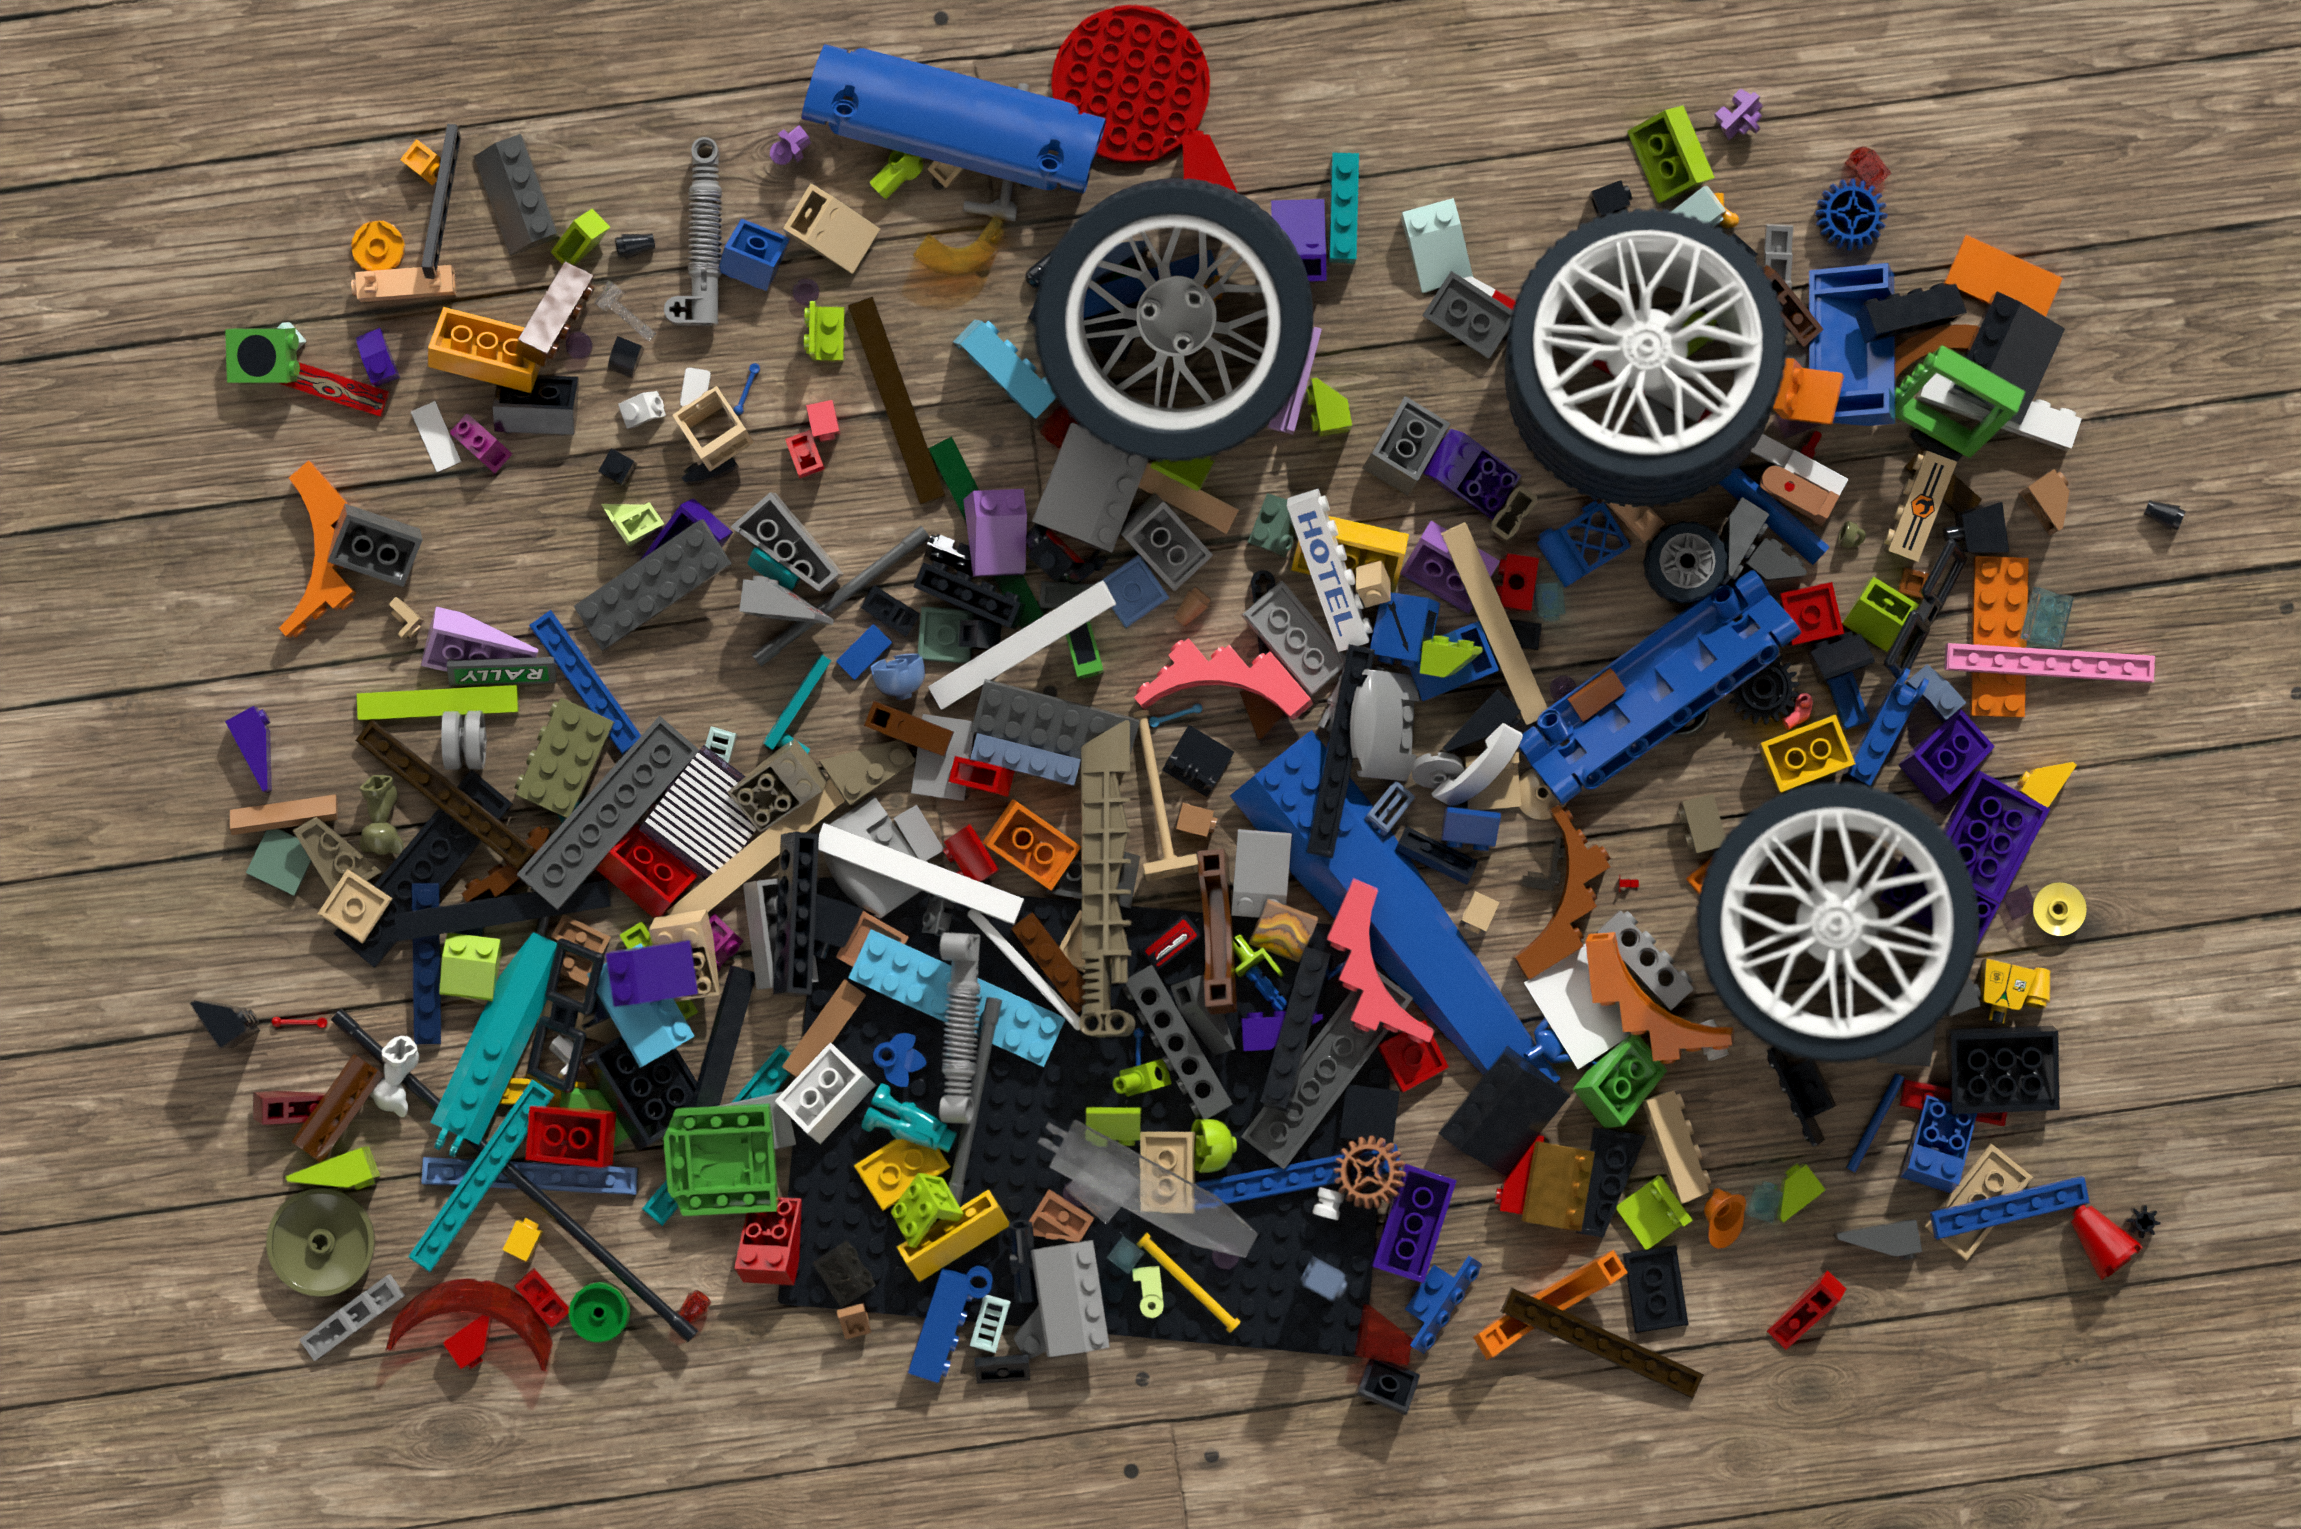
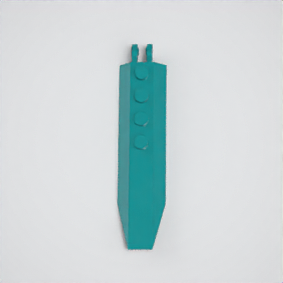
[430,932,557,1157]

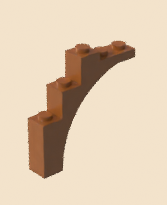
[1513,804,1611,980]

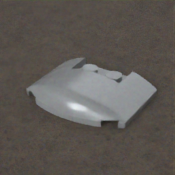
[1350,669,1420,781]
[823,795,922,919]

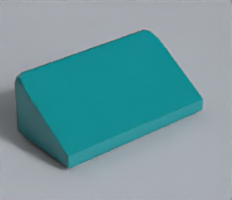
[747,547,801,591]

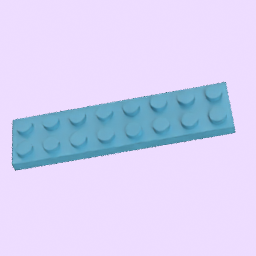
[848,929,1066,1067]

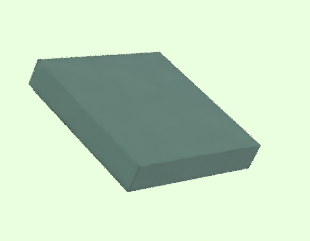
[918,607,975,664]
[246,829,312,896]

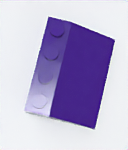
[1943,771,2050,903]

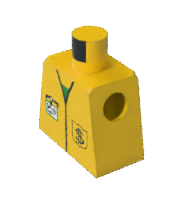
[1980,959,2036,1024]

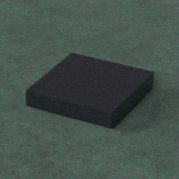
[1339,1084,1400,1144]

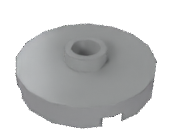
[1412,752,1465,789]

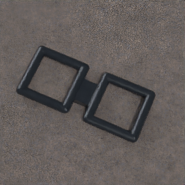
[1884,539,1967,679]
[527,938,605,1093]

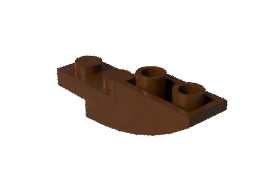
[461,826,552,902]

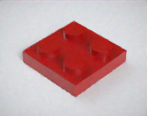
[1779,582,1844,646]
[1378,1020,1449,1092]

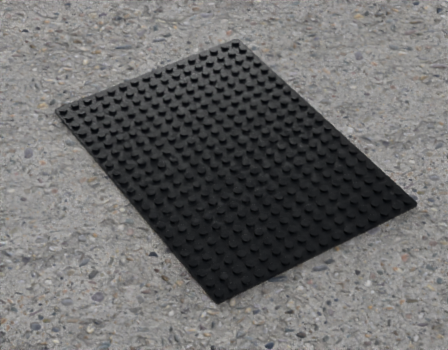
[778,877,1398,1358]

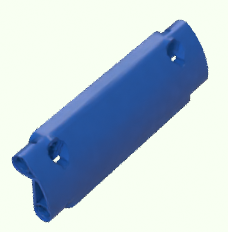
[801,44,1106,194]
[1518,569,1801,805]

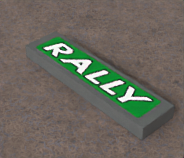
[447,657,557,686]

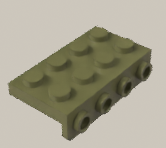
[515,698,615,818]

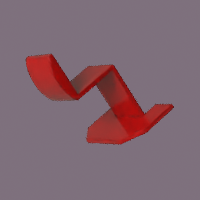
[1619,874,1639,892]

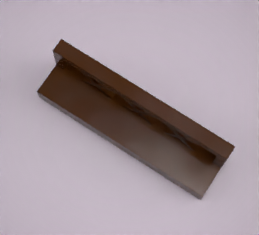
[291,1054,384,1163]

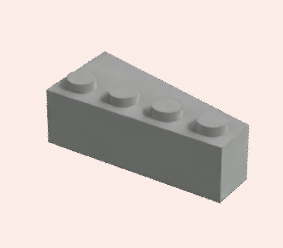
[731,492,844,591]

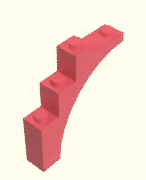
[1134,638,1313,721]
[1327,878,1434,1044]

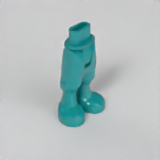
[861,1083,957,1152]

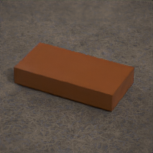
[1567,668,1626,722]

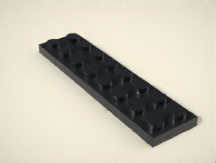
[333,769,513,968]

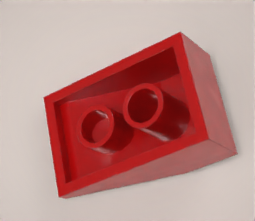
[525,1106,617,1168]

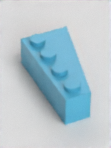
[953,319,1056,419]

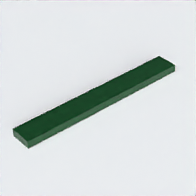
[928,436,1044,630]

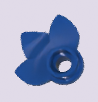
[873,1033,927,1087]

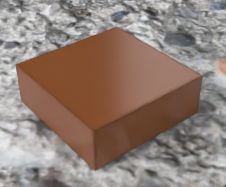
[1898,567,1929,600]

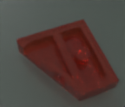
[1355,1304,1413,1365]

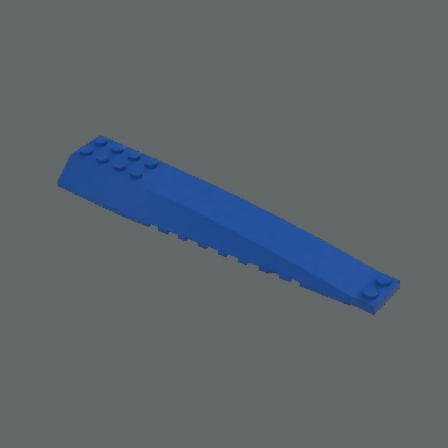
[1230,730,1561,1083]

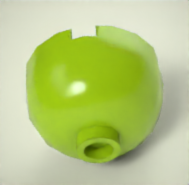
[1191,1119,1237,1172]

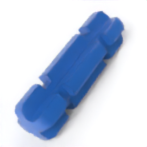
[1246,965,1288,1012]

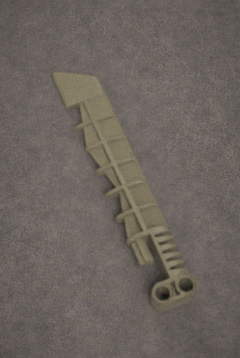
[1079,720,1135,1038]

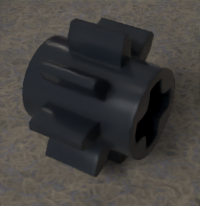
[2125,1205,2161,1238]

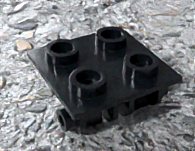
[1162,725,1234,797]

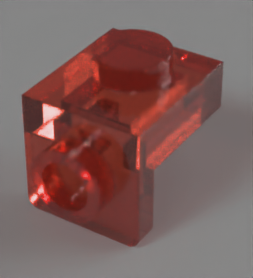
[1040,405,1079,449]

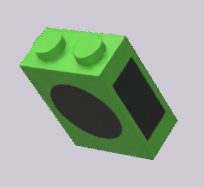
[225,328,300,383]
[1065,621,1104,680]

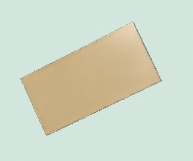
[1924,1143,2033,1261]

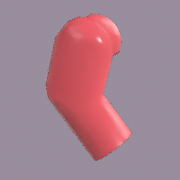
[1782,693,1813,730]

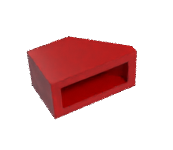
[948,756,1015,797]
[443,1310,493,1369]

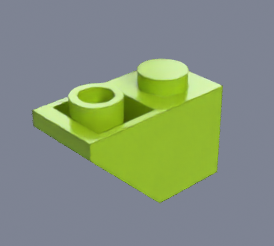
[1420,636,1483,678]

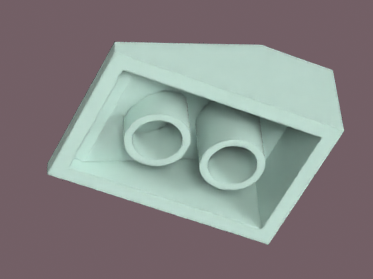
[1401,198,1473,293]

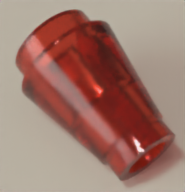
[677,1289,712,1324]

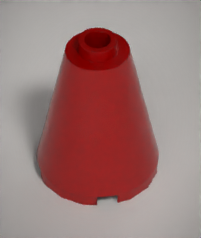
[2071,1205,2143,1281]

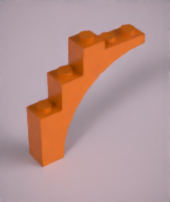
[279,460,357,638]
[1586,932,1735,1064]

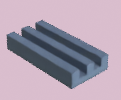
[1364,780,1415,836]

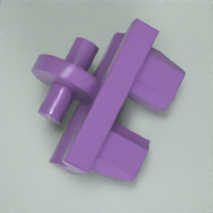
[1714,89,1763,140]
[770,125,811,165]

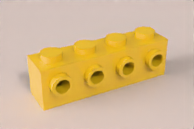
[897,1190,1010,1282]

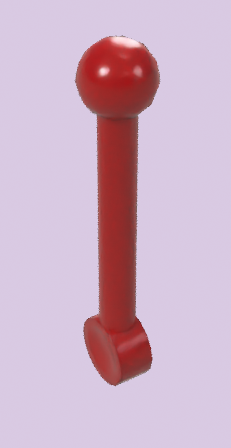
[271,1017,328,1028]

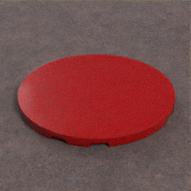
[1051,5,1210,164]

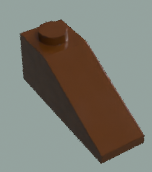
[1763,265,1824,347]

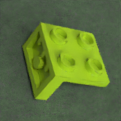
[804,301,845,361]
[891,1173,963,1248]
[1616,1176,1693,1250]

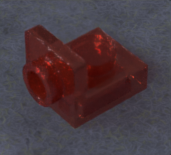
[1844,146,1891,189]

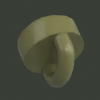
[1837,521,1866,549]

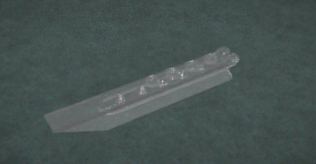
[1038,1120,1258,1258]

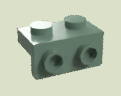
[1248,493,1296,557]

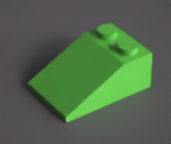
[1573,1034,1668,1128]

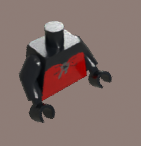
[1026,523,1108,585]

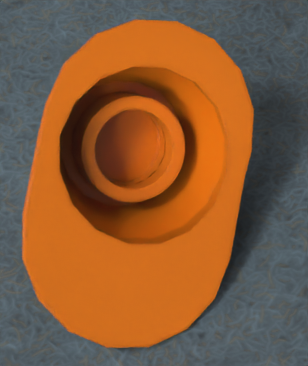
[1704,1188,1746,1249]

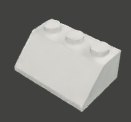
[775,1043,875,1144]

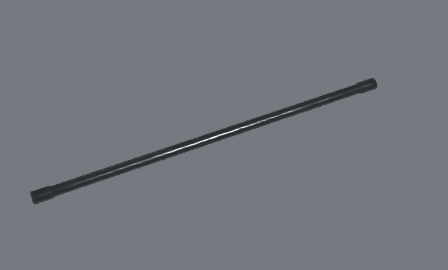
[331,1009,698,1343]

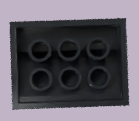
[1948,291,2065,425]
[1946,1026,2060,1114]
[582,1035,697,1151]
[1438,1045,1571,1176]

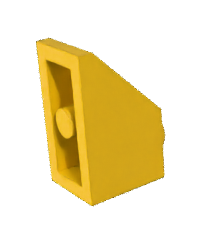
[2017,762,2077,807]

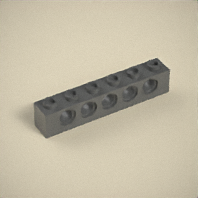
[1122,965,1232,1119]

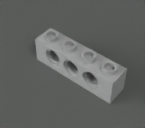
[1595,910,1694,1011]

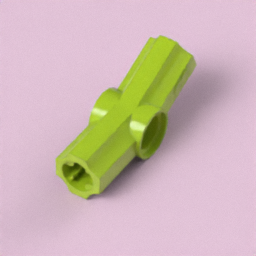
[869,150,923,199]

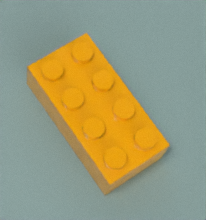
[428,307,541,393]

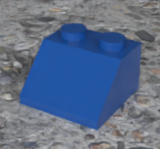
[719,218,790,291]
[1441,807,1501,851]

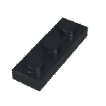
[1395,826,1478,885]

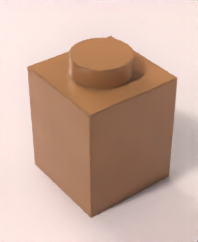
[1176,803,1217,838]

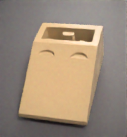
[783,184,880,274]
[649,909,720,1002]

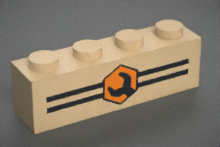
[1884,451,1957,562]

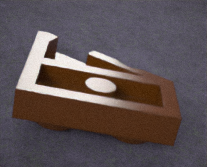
[1239,673,1290,740]

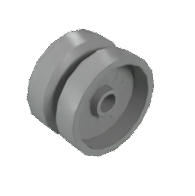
[441,711,487,770]

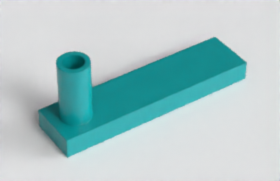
[762,654,832,754]

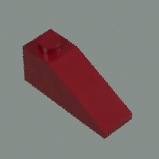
[253,1091,325,1125]

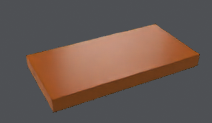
[1944,235,2063,317]

